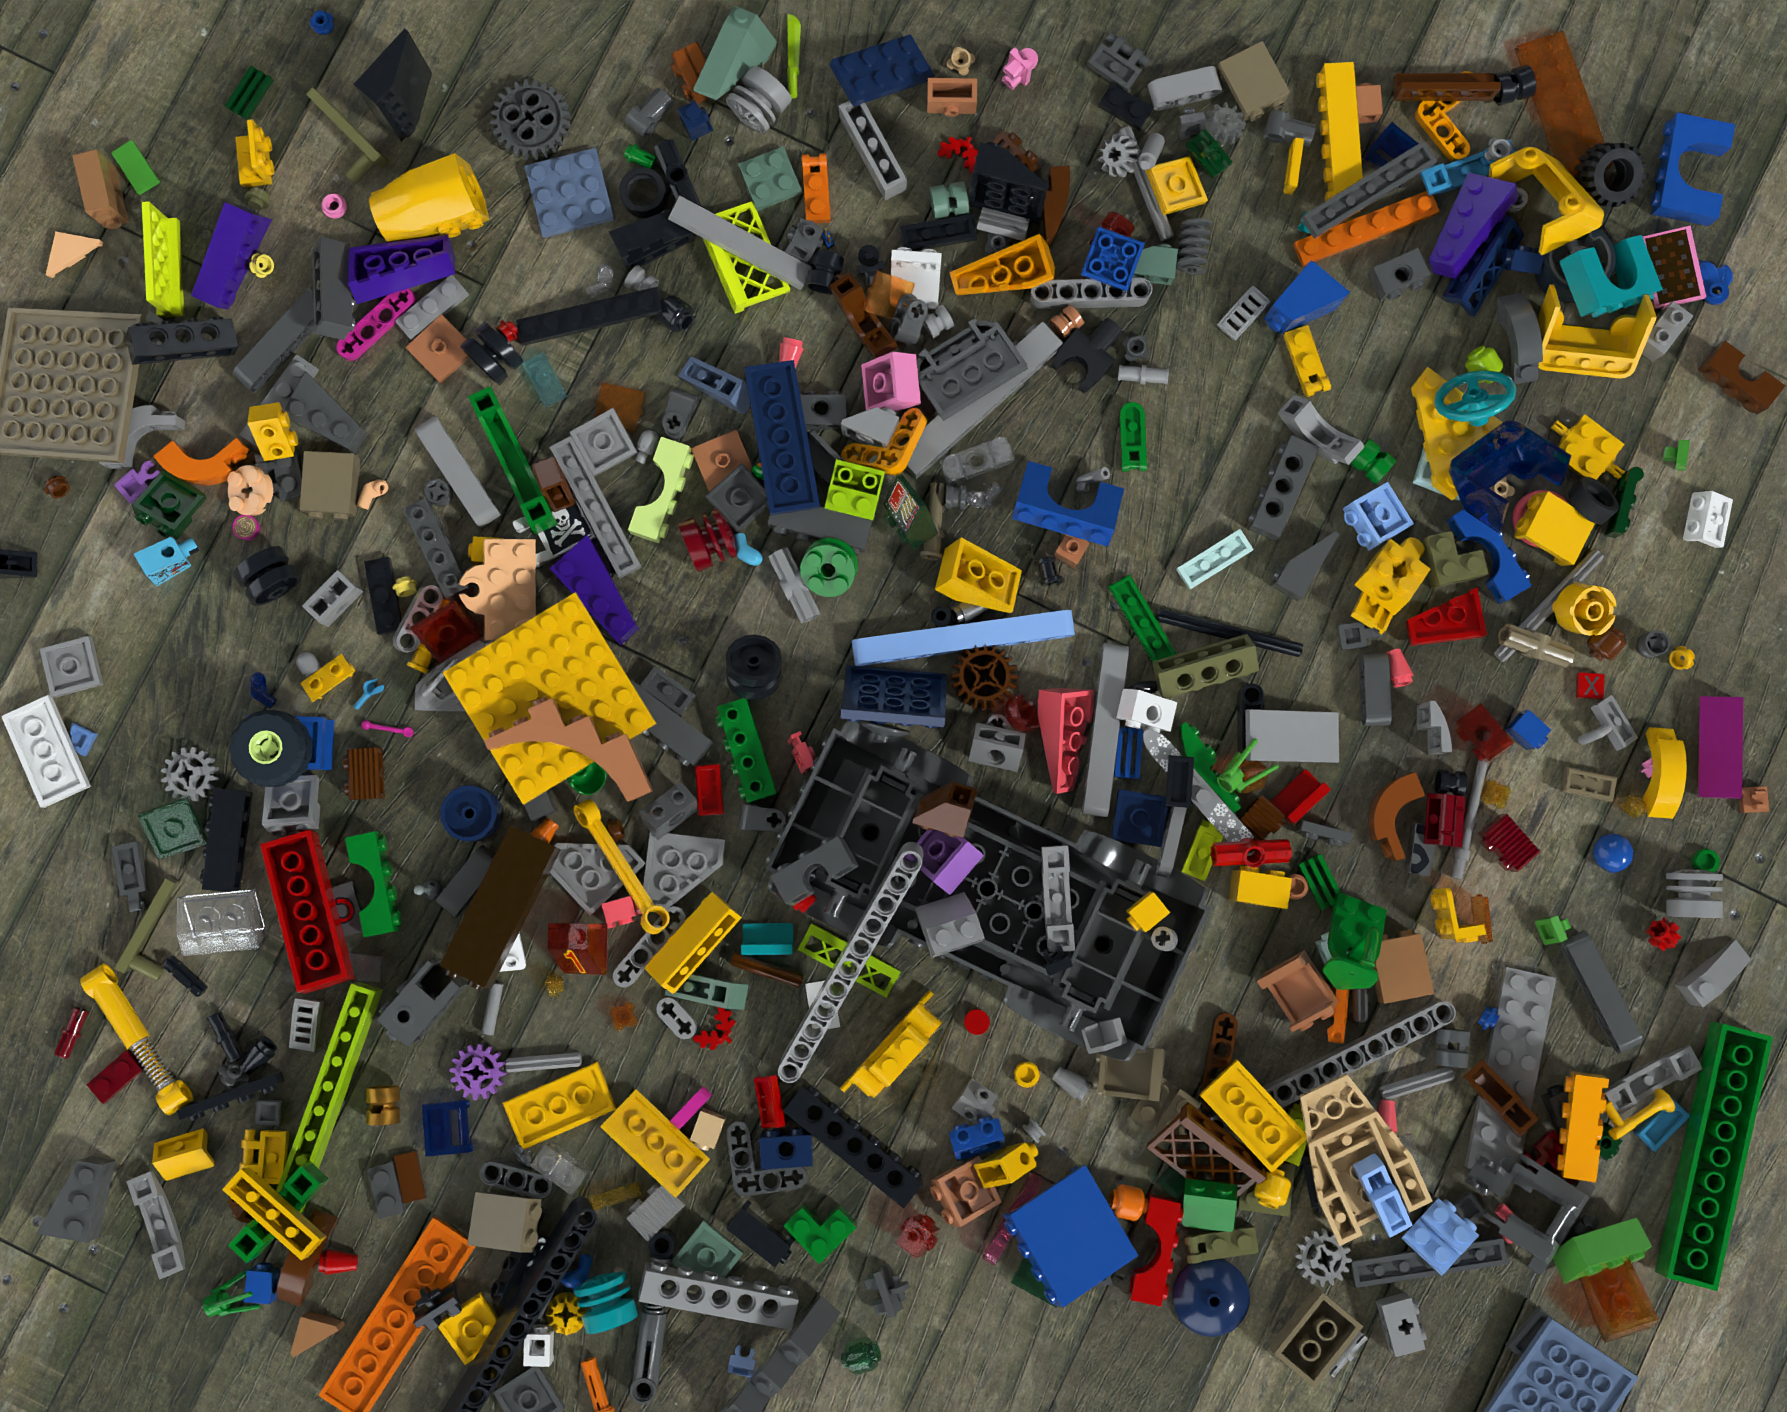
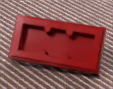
[695,764,724,816]
[754,1075,785,1129]

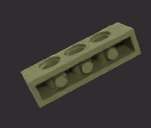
[1151,634,1259,698]

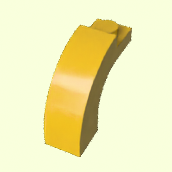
[1643,727,1687,819]

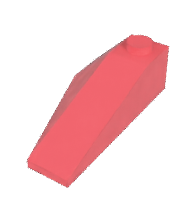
[1038,688,1094,794]

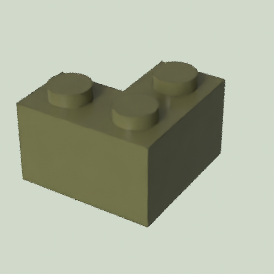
[1420,531,1488,589]

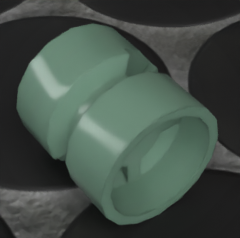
[929,181,969,219]

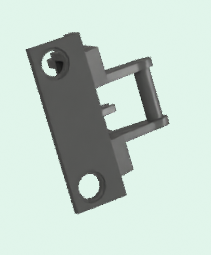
[1464,1154,1595,1275]

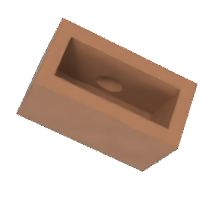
[927,78,977,116]

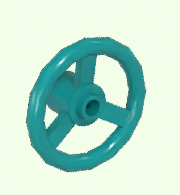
[1434,370,1517,426]

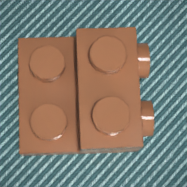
[930,1156,1002,1227]

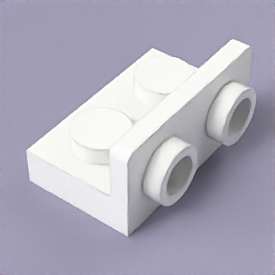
[1683,491,1733,548]

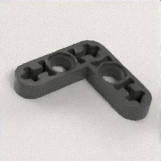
[727,1120,808,1196]

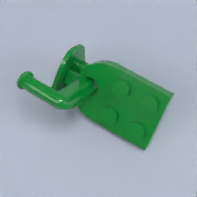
[1323,892,1387,990]

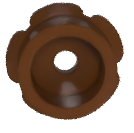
[44,476,70,499]
[605,819,625,843]

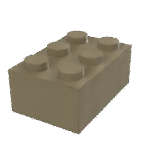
[1268,1286,1363,1388]

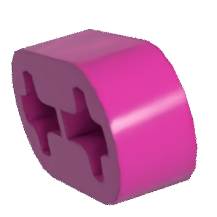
[670,1086,713,1130]

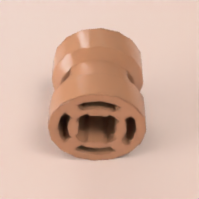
[1049,305,1084,340]

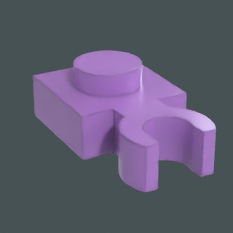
[114,461,160,504]

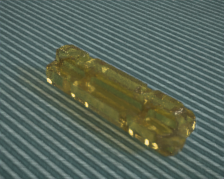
[590,1182,641,1210]

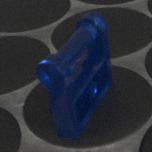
[1362,122,1419,188]
[422,1099,473,1157]

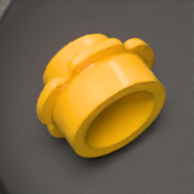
[1669,646,1695,670]

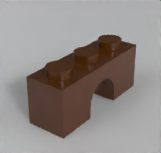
[1698,340,1785,414]

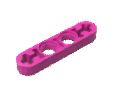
[337,288,416,361]

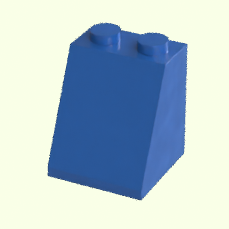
[1264,260,1350,335]

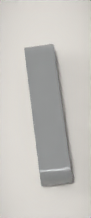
[1029,278,1152,309]
[414,415,501,529]

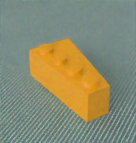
[1557,1071,1609,1182]

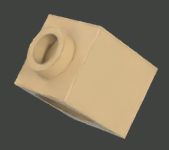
[690,1108,727,1151]

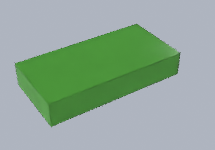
[111,140,160,195]

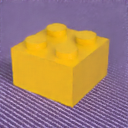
[1228,866,1292,909]

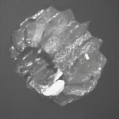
[1205,102,1246,147]

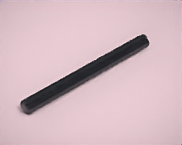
[1157,608,1303,657]

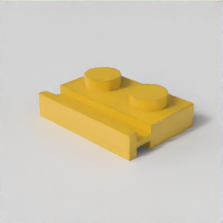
[1351,591,1393,635]

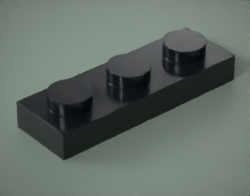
[900,214,977,251]
[364,557,402,635]

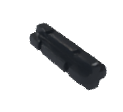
[163,956,208,997]

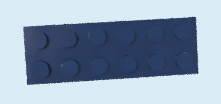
[744,360,820,516]

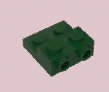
[132,469,207,539]

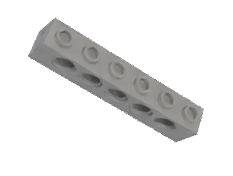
[638,1261,799,1330]

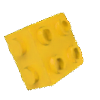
[1430,888,1486,943]

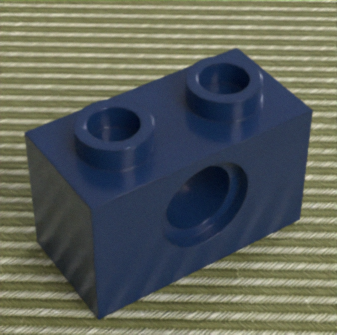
[759,1128,814,1170]

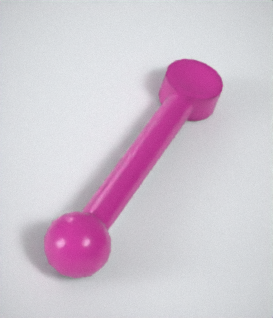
[361,720,414,737]

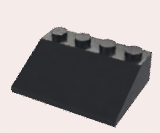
[353,28,432,142]
[969,142,1048,224]

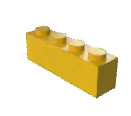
[644,892,742,994]
[222,1167,327,1260]

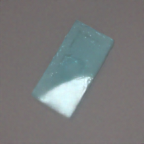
[522,352,568,408]

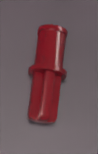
[54,1007,89,1059]

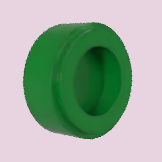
[1691,849,1720,873]

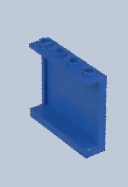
[1003,1165,1138,1307]

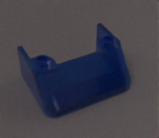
[1449,421,1571,533]

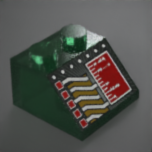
[883,473,938,550]

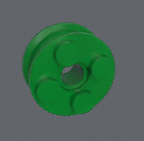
[800,537,858,597]

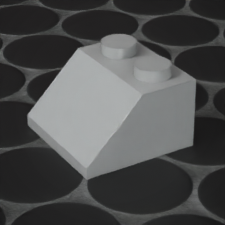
[841,407,899,448]
[915,892,985,958]

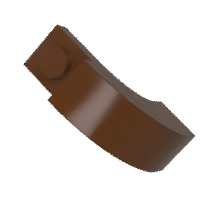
[829,273,898,358]
[277,1208,338,1307]

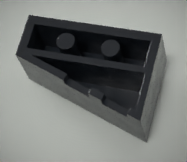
[609,208,694,273]

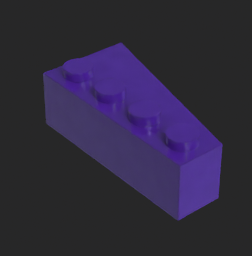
[1429,172,1519,279]
[191,202,272,309]
[348,235,455,304]
[550,535,639,645]

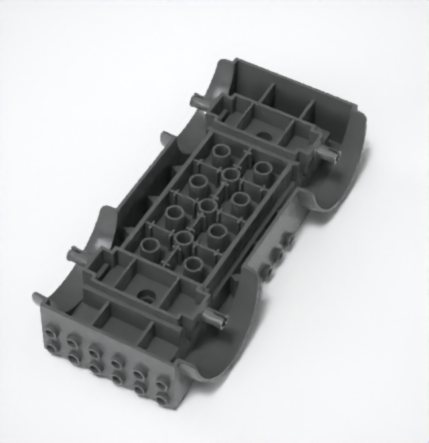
[766,721,1211,1062]

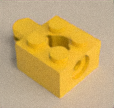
[1354,537,1431,615]

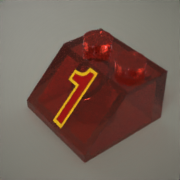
[547,922,607,975]

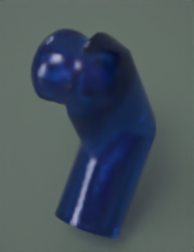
[249,672,277,709]

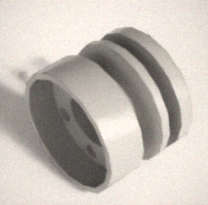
[726,66,792,134]
[1666,869,1723,918]

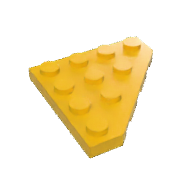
[1411,367,1507,501]

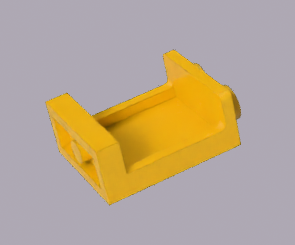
[1514,491,1595,566]

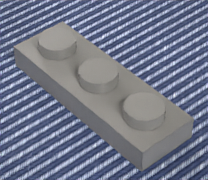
[395,275,469,341]

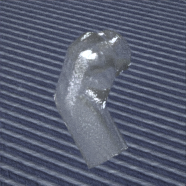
[966,482,1003,507]

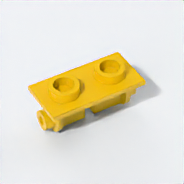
[301,653,356,702]

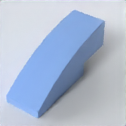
[1352,1153,1413,1237]

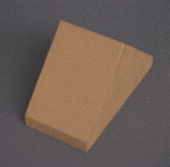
[291,1311,345,1357]

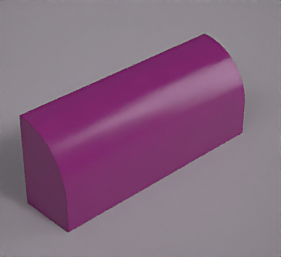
[1698,696,1743,799]

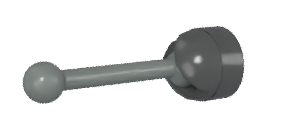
[414,879,442,900]

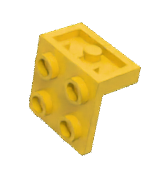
[235,119,275,188]

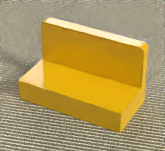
[152,1128,215,1181]

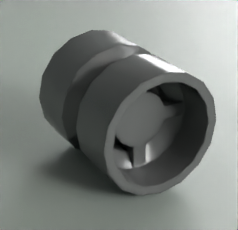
[1434,1028,1471,1068]

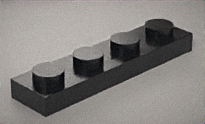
[176,1071,285,1122]

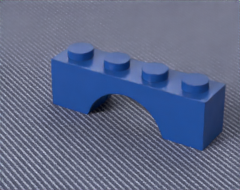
[1445,501,1532,604]

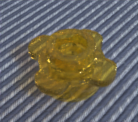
[1481,780,1511,809]

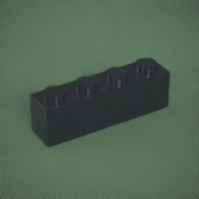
[200,788,253,892]

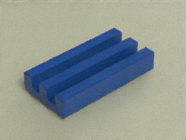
[1114,727,1143,779]

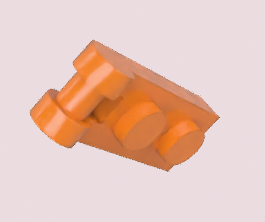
[802,153,831,223]

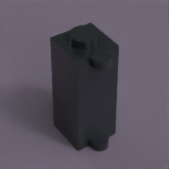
[726,1200,795,1267]

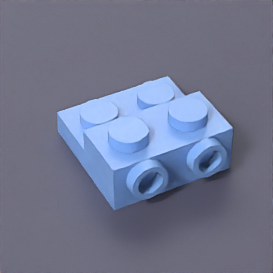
[1343,482,1414,551]
[1401,1198,1479,1276]

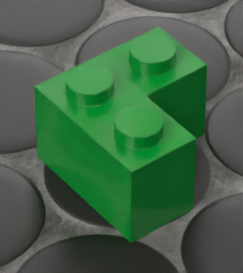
[784,1203,857,1264]

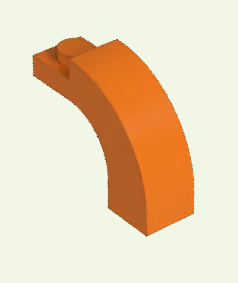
[153,438,251,486]

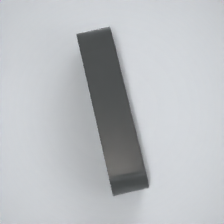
[232,287,314,392]
[1560,930,1643,1054]

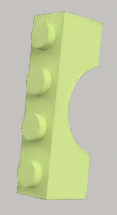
[628,437,694,544]

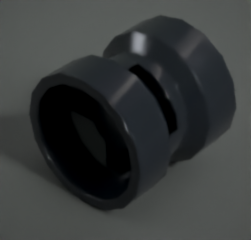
[1435,769,1467,796]

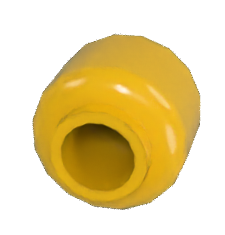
[1254,1169,1291,1209]

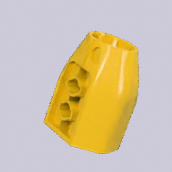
[369,153,489,242]

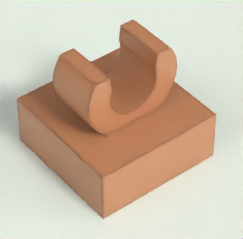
[1739,786,1769,813]

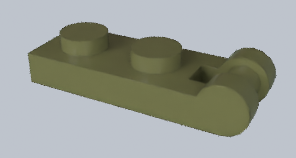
[1184,1225,1259,1263]

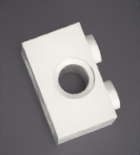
[1116,689,1177,733]

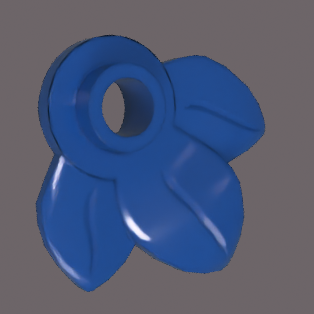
[1699,260,1733,305]

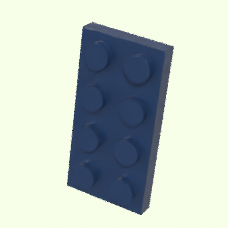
[829,34,934,107]

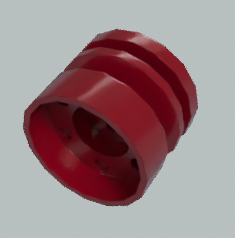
[678,508,737,572]

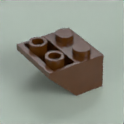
[912,782,978,838]

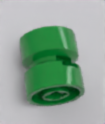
[1350,438,1397,485]

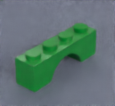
[345,831,402,938]
[228,1161,329,1263]

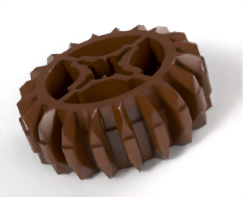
[950,644,1018,711]

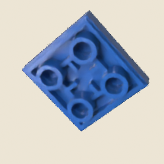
[1081,227,1145,292]

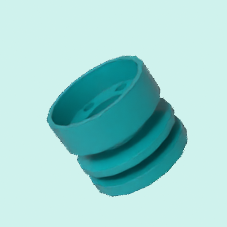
[573,1271,639,1334]

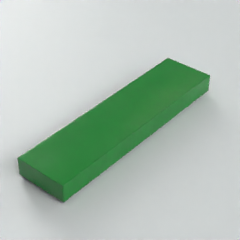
[1108,574,1177,662]

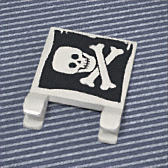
[513,493,596,568]

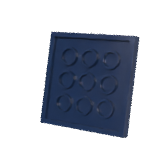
[840,665,946,729]

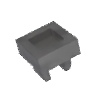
[1178,107,1206,140]

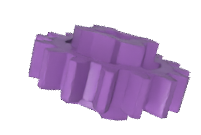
[449,1043,507,1100]

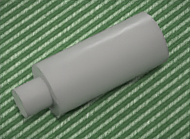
[1138,133,1165,170]

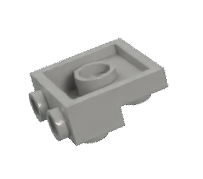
[262,775,320,836]

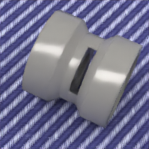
[624,265,659,291]
[923,305,954,339]

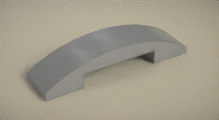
[1041,845,1075,952]
[1603,1046,1703,1115]
[126,1171,185,1280]

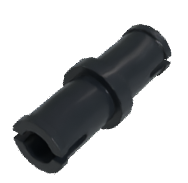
[206,1011,245,1064]

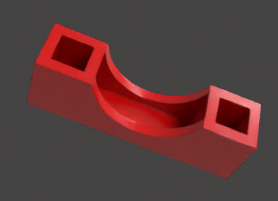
[1128,1193,1184,1307]

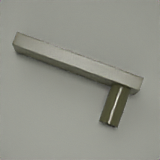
[306,87,389,184]
[114,877,180,982]

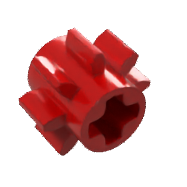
[1646,917,1682,951]

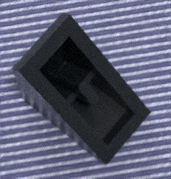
[0,549,37,579]

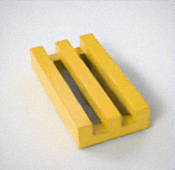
[1283,138,1304,195]

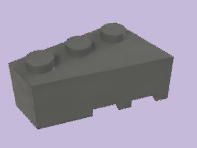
[283,371,367,454]
[36,1156,115,1243]

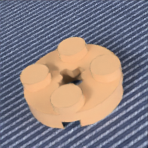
[227,465,273,516]

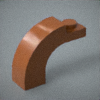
[1368,772,1425,861]

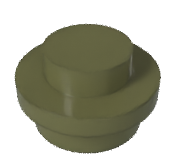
[244,187,270,210]

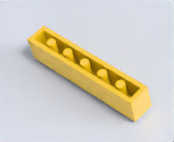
[1316,62,1363,214]

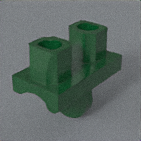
[1185,128,1233,179]

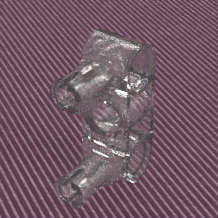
[939,437,1015,485]

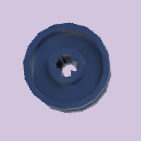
[440,785,503,842]

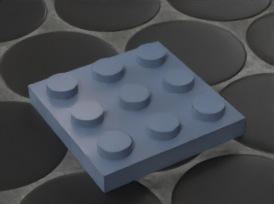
[525,148,615,238]

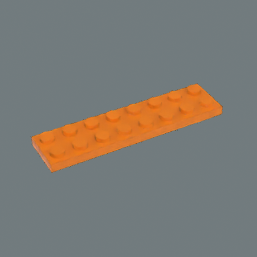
[318,1216,476,1412]

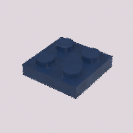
[1111,789,1168,847]

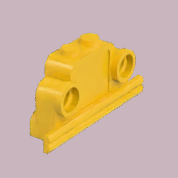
[840,989,942,1098]

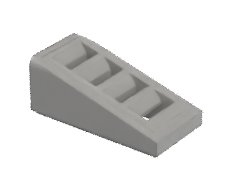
[1217,286,1270,342]
[289,997,324,1052]

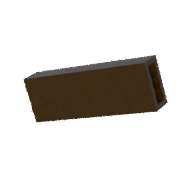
[439,825,561,991]

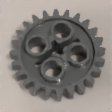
[490,79,571,160]

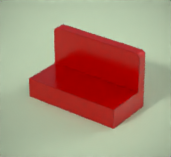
[1270,769,1331,824]

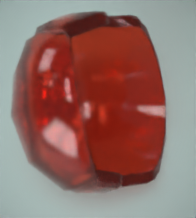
[1005,695,1040,733]

